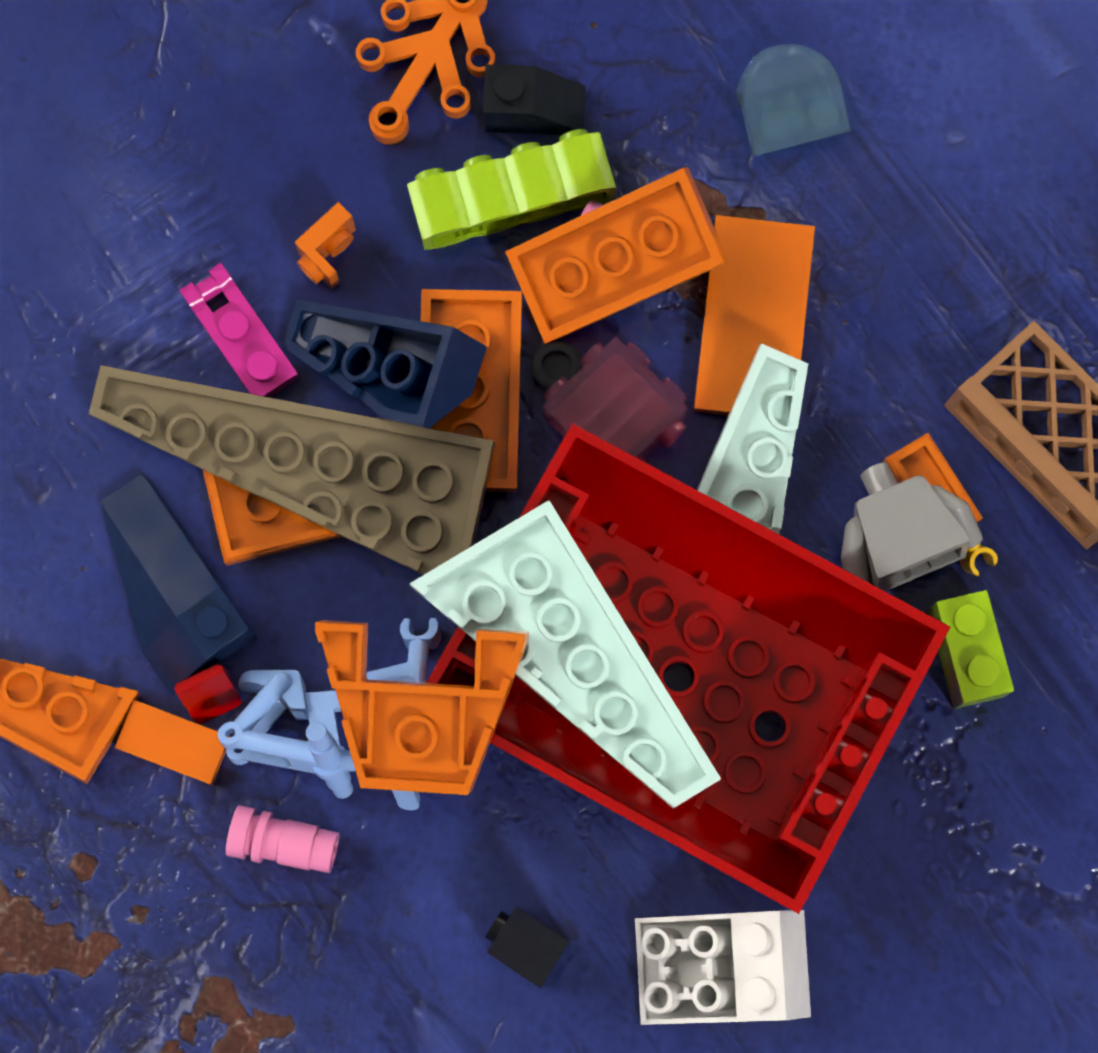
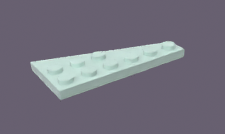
[409,500,721,809]

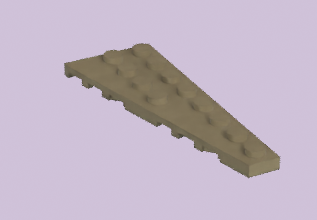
[89,365,496,575]

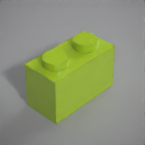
[927,590,1014,709]

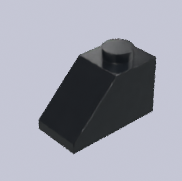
[483,64,585,135]
[485,907,570,988]

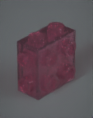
[543,336,688,464]

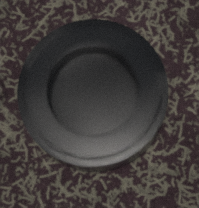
[532,341,582,394]

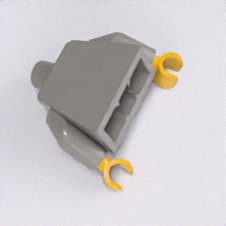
[841,462,998,591]

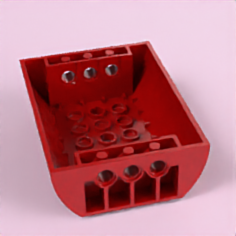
[426,423,951,914]

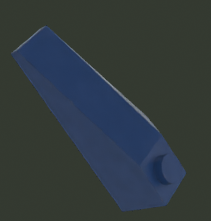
[282,299,487,429]

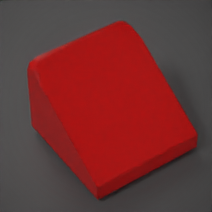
[174,664,242,724]

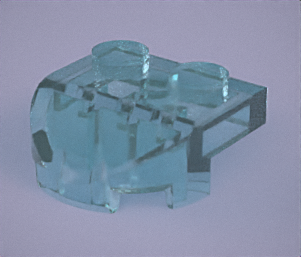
[736,44,851,156]

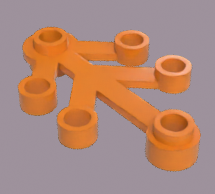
[356,0,496,145]

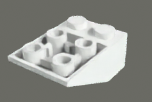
[635,910,811,1025]

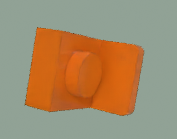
[294,202,356,289]

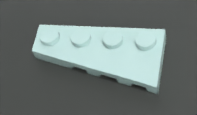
[697,343,808,534]

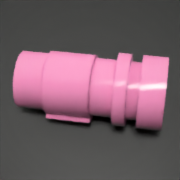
[226,805,340,874]

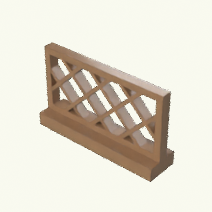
[944,320,1098,550]

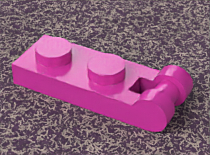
[179,263,300,398]

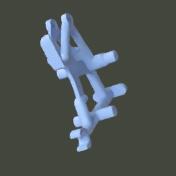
[217,618,442,810]

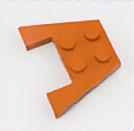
[315,620,529,795]

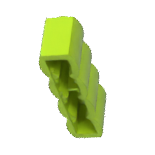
[407,129,616,250]

